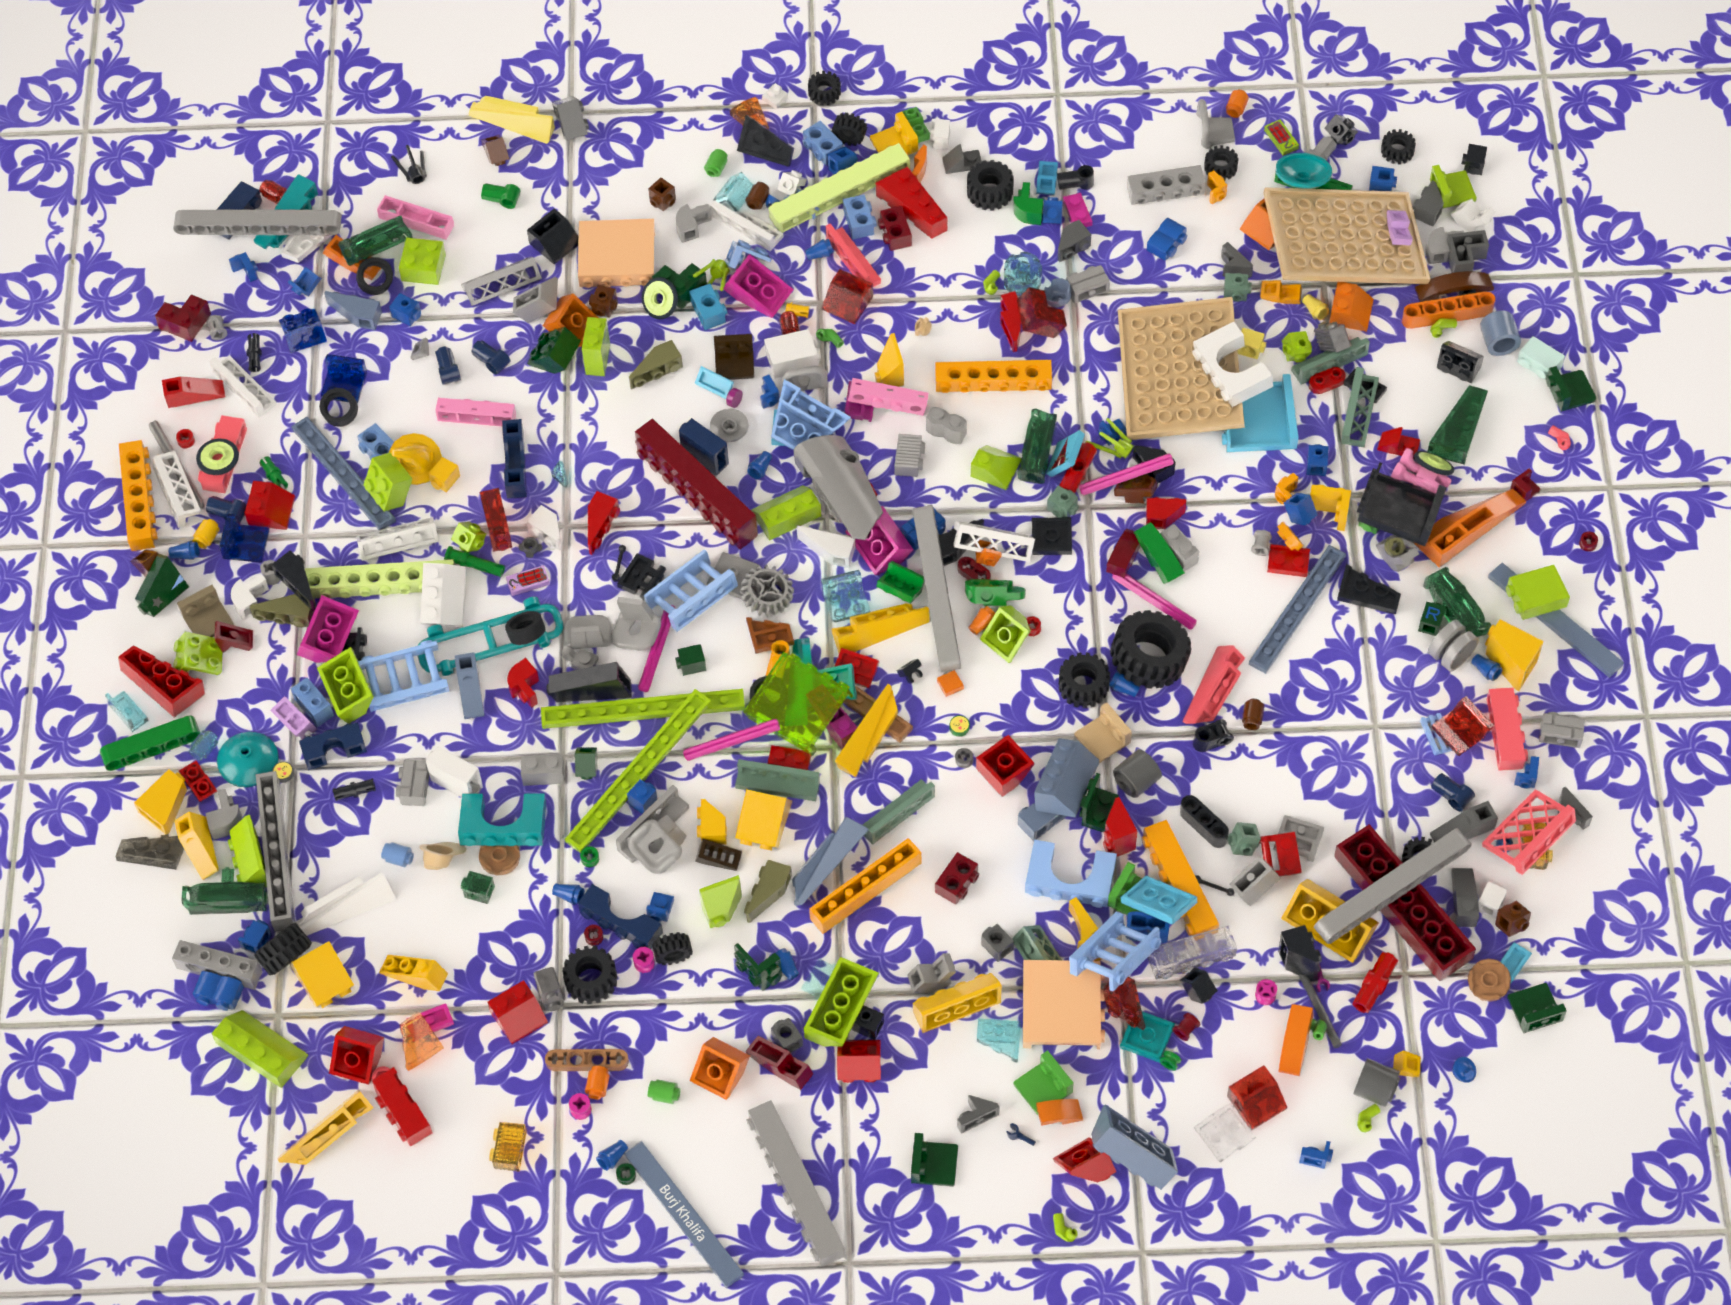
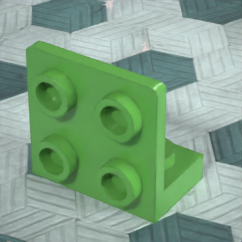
[1108,862,1144,916]
[1013,1050,1074,1115]

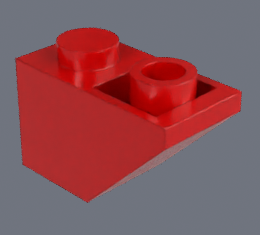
[1146,497,1186,529]

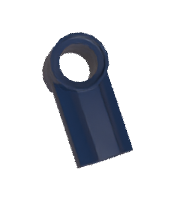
[471,340,511,375]
[435,346,461,385]
[205,496,247,526]
[1431,773,1475,812]

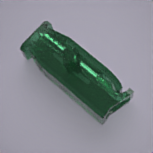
[339,215,413,266]
[1018,408,1057,484]
[1423,567,1491,637]
[181,867,268,915]

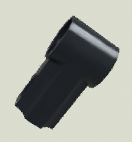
[1057,165,1094,190]

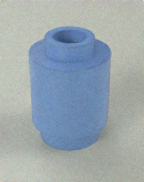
[381,842,414,868]

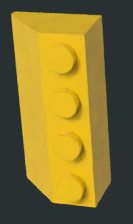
[1281,878,1379,963]
[913,973,1002,1033]

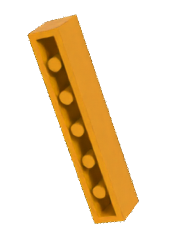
[1141,819,1219,942]
[809,838,922,934]

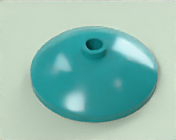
[1275,153,1332,189]
[217,732,279,787]

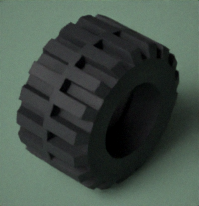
[967,160,1014,211]
[1058,652,1110,708]
[254,923,312,976]
[562,946,617,1004]

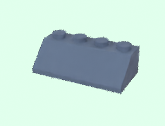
[1034,738,1099,818]
[1091,1104,1178,1190]

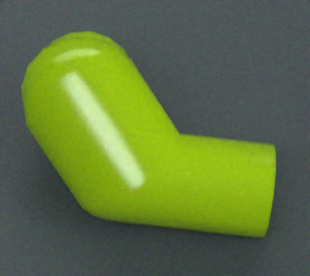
[983,270,1001,295]
[1430,318,1457,338]
[1357,1103,1381,1133]
[1053,1213,1078,1242]

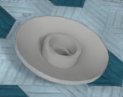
[710,409,749,442]

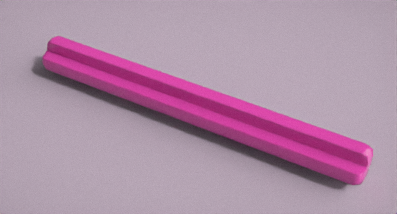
[1079,453,1174,496]
[1112,574,1197,630]
[638,605,675,692]
[683,719,780,761]

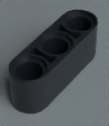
[1180,795,1229,848]

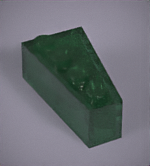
[1427,385,1488,465]

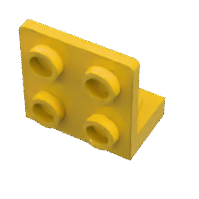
[870,111,918,155]
[1310,485,1351,531]

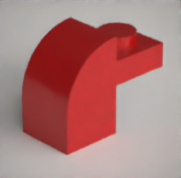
[507,657,539,708]

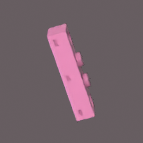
[377,195,454,240]
[848,378,929,416]
[435,398,516,427]

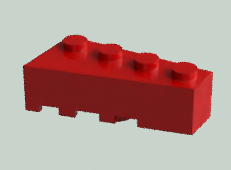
[876,167,948,239]

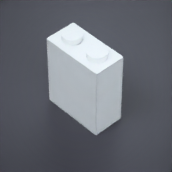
[764,329,821,379]
[426,746,483,797]

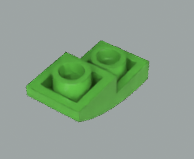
[902,107,930,143]

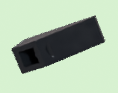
[938,519,984,566]

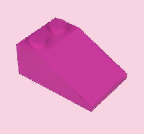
[724,254,794,318]

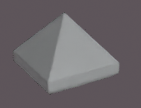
[410,337,429,360]

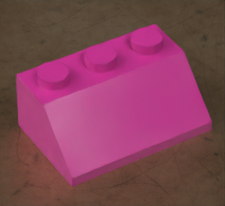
[845,506,913,575]
[297,595,359,663]

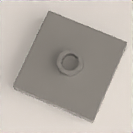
[706,552,759,599]

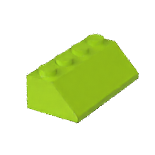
[804,957,879,1047]
[211,1010,308,1088]

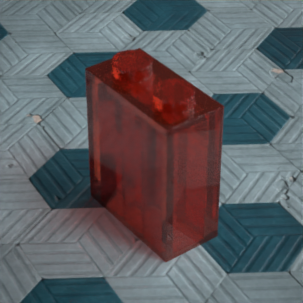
[479,488,512,552]

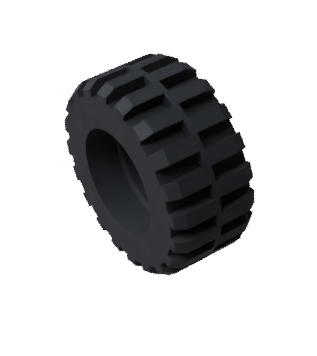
[1110,610,1192,689]

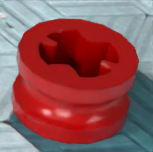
[176,429,195,449]
[1026,616,1041,637]

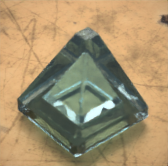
[551,461,568,487]

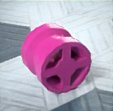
[633,947,655,973]
[1255,979,1278,1005]
[569,1093,592,1120]

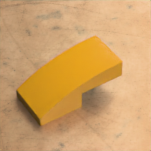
[1260,280,1302,304]

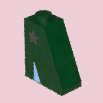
[135,554,189,617]

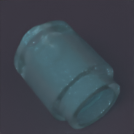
[189,730,218,761]

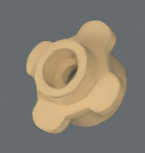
[915,317,932,336]

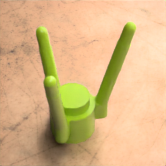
[693,259,730,291]
[1085,418,1134,459]

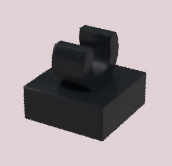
[896,659,923,684]

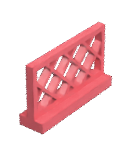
[1482,789,1576,875]

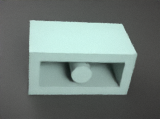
[1517,336,1565,380]

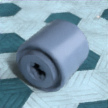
[1480,310,1521,356]

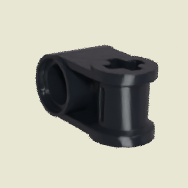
[1193,719,1234,752]

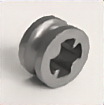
[955,748,973,768]

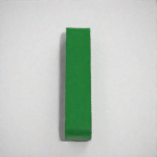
[99,715,201,771]

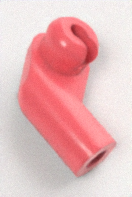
[1548,425,1571,450]

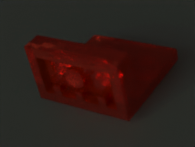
[1431,696,1494,756]

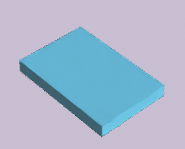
[1121,876,1197,925]

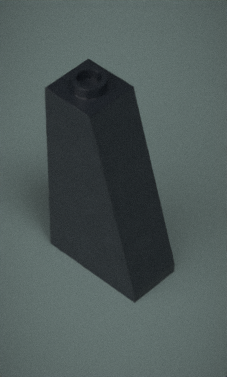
[546,662,632,702]

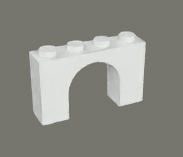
[1192,322,1273,407]

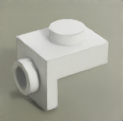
[777,170,807,195]

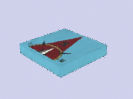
[1046,430,1085,477]

